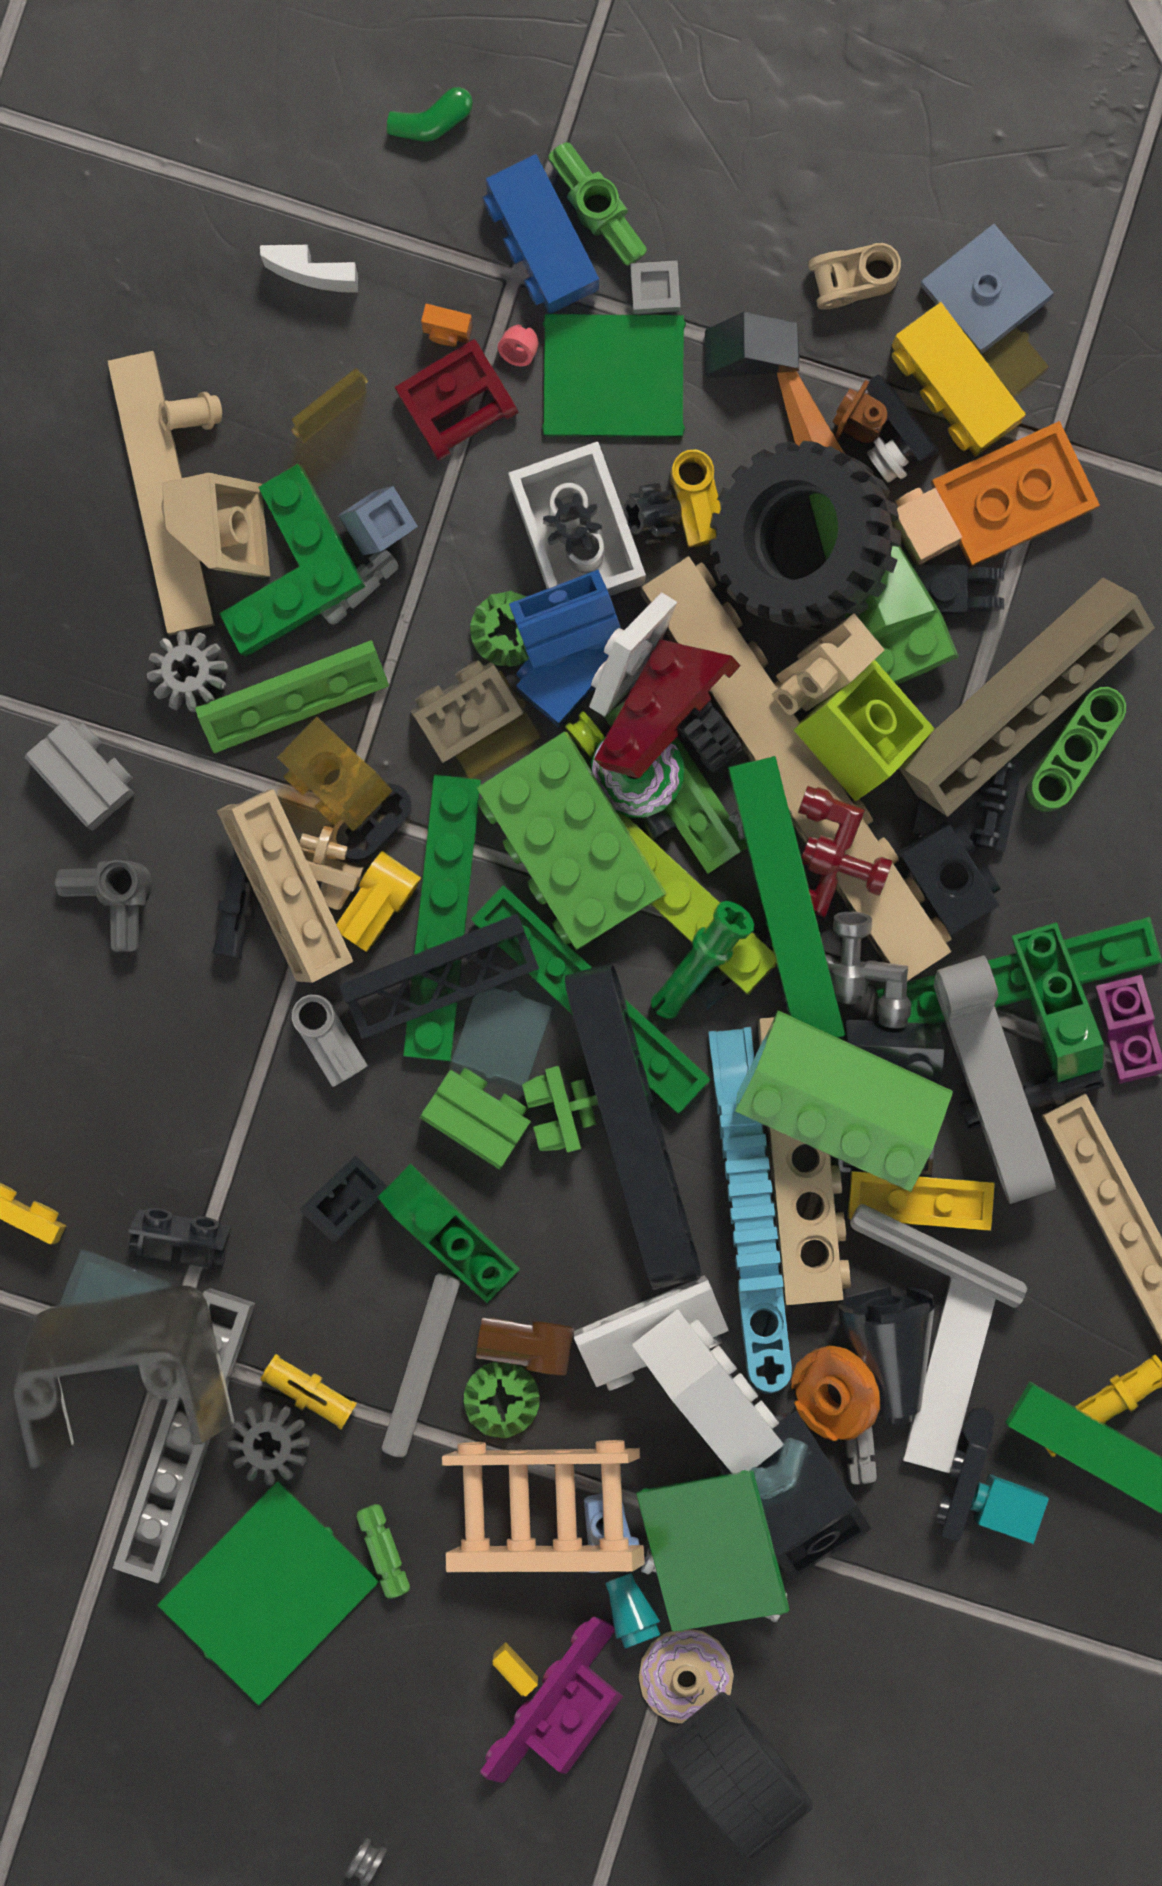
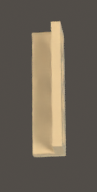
[217,789,353,983]

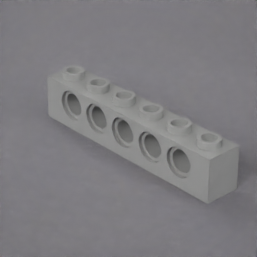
[113,1288,255,1583]

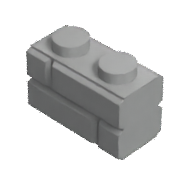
[25,720,134,831]

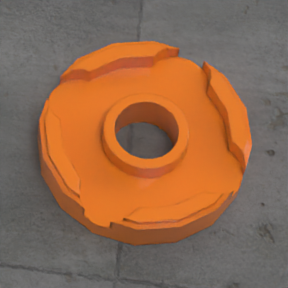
[791,1345,880,1441]

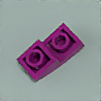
[1095,975,1162,1084]

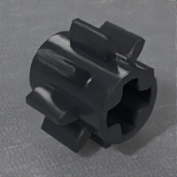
[623,483,682,544]
[543,493,602,556]

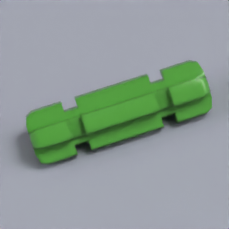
[357,1504,410,1598]

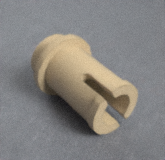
[158,392,222,431]

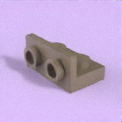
[410,660,523,763]

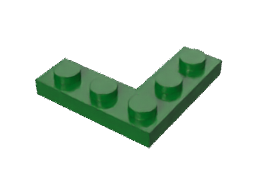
[219,464,366,657]

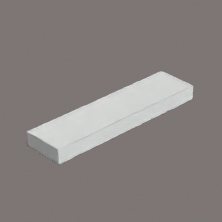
[902,1277,996,1473]

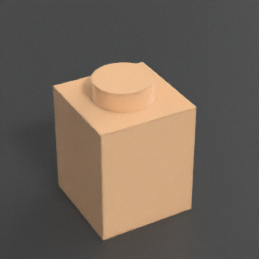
[892,488,962,565]

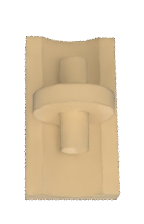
[299,826,364,910]

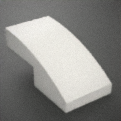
[260,245,358,293]

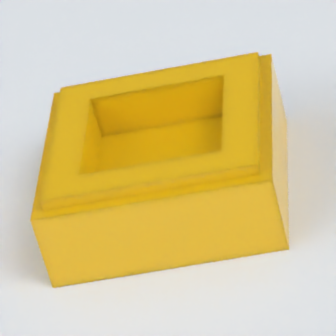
[493,1642,538,1697]

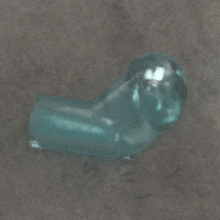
[750,1438,808,1499]

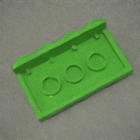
[477,732,667,950]

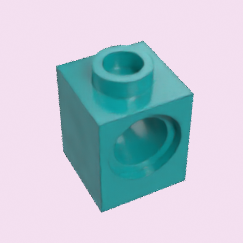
[970,1474,1049,1544]

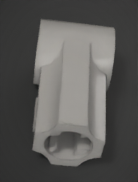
[292,994,368,1087]

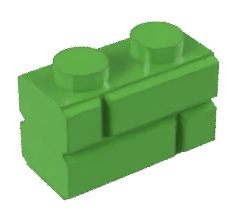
[420,1067,531,1170]

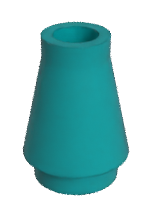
[605,1573,661,1649]

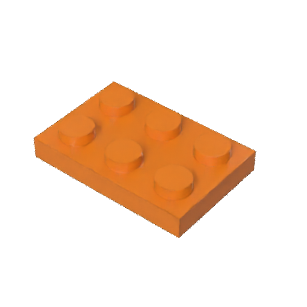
[930,421,1100,567]

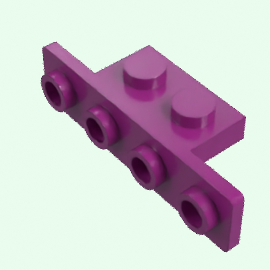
[480,1617,623,1783]

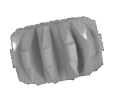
[147,631,228,712]

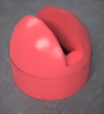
[497,325,539,367]

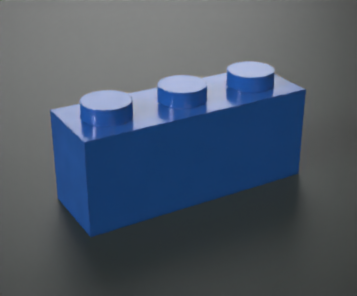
[482,154,599,314]

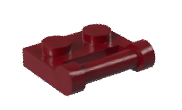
[395,339,519,461]

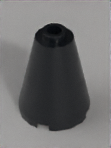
[838,1287,935,1425]

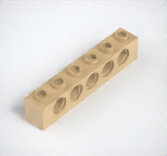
[757,1017,851,1305]

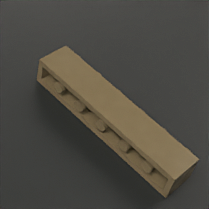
[899,578,1155,817]

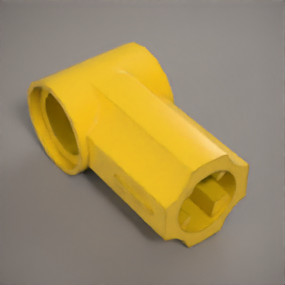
[670,449,721,548]
[336,851,421,952]

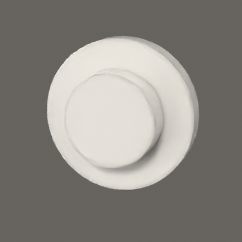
[867,437,909,483]

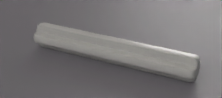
[850,1204,1027,1308]
[382,1273,460,1457]

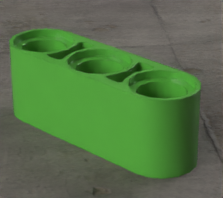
[1026,687,1126,812]

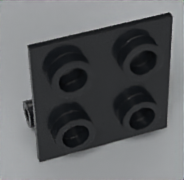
[913,758,1024,853]

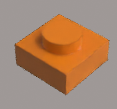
[421,304,473,346]

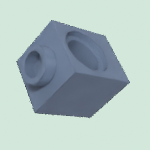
[338,486,418,555]

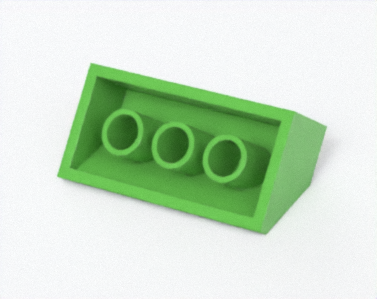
[735,1011,952,1192]

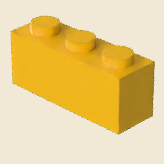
[891,302,1026,457]

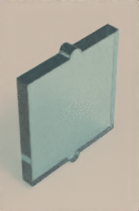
[452,987,553,1084]

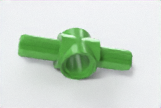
[548,142,647,266]

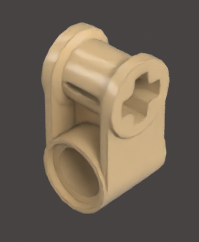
[807,243,901,310]

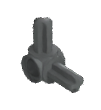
[55,860,152,952]

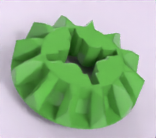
[470,591,529,667]
[464,1362,540,1438]

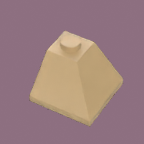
[161,473,270,578]

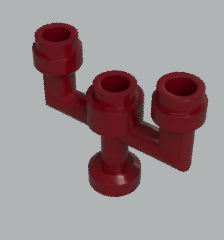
[798,786,892,917]

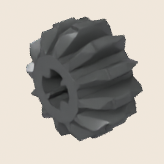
[228,1402,310,1485]

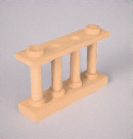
[442,1440,645,1572]

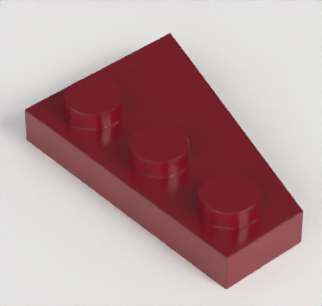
[594,639,741,778]

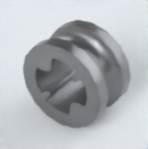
[345,1837,387,1886]

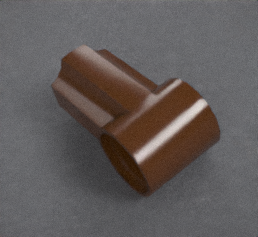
[476,1317,574,1376]

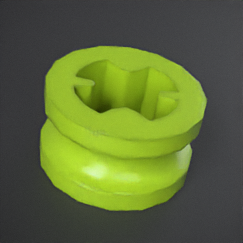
[565,712,605,759]

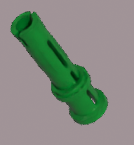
[650,901,754,1019]

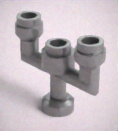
[785,912,911,1028]

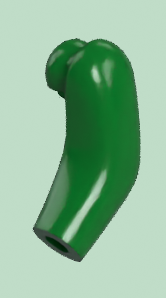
[386,87,473,142]

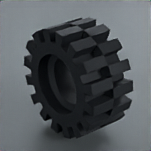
[676,702,743,773]

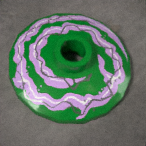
[591,737,684,817]

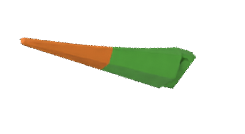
[777,371,959,685]

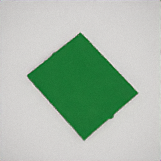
[157,1481,380,1706]

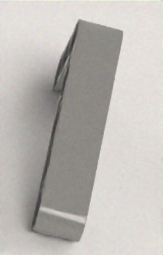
[934,955,1056,1204]

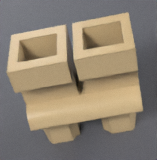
[772,613,884,715]

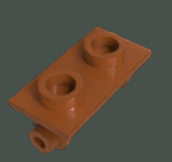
[832,380,887,444]

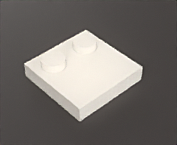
[589,592,677,716]

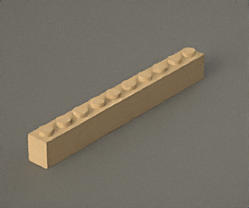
[641,556,952,981]

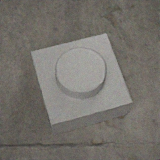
[630,260,680,314]

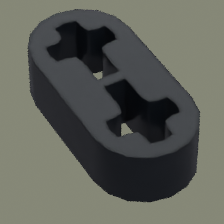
[336,783,413,861]

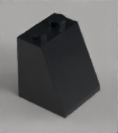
[716,1410,871,1580]

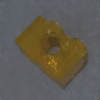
[277,717,393,831]

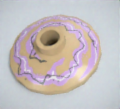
[639,1629,734,1724]

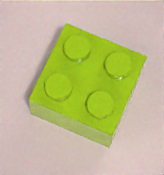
[793,660,935,801]

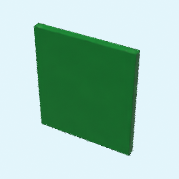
[542,314,686,438]
[636,1470,790,1632]

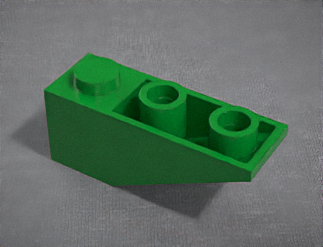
[1011,922,1104,1082]
[378,1163,520,1303]

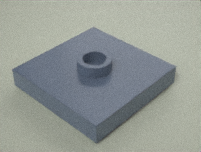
[921,224,1054,355]

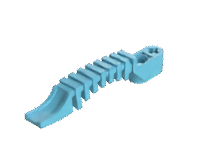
[708,1027,792,1394]

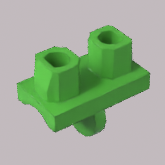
[522,1066,598,1152]

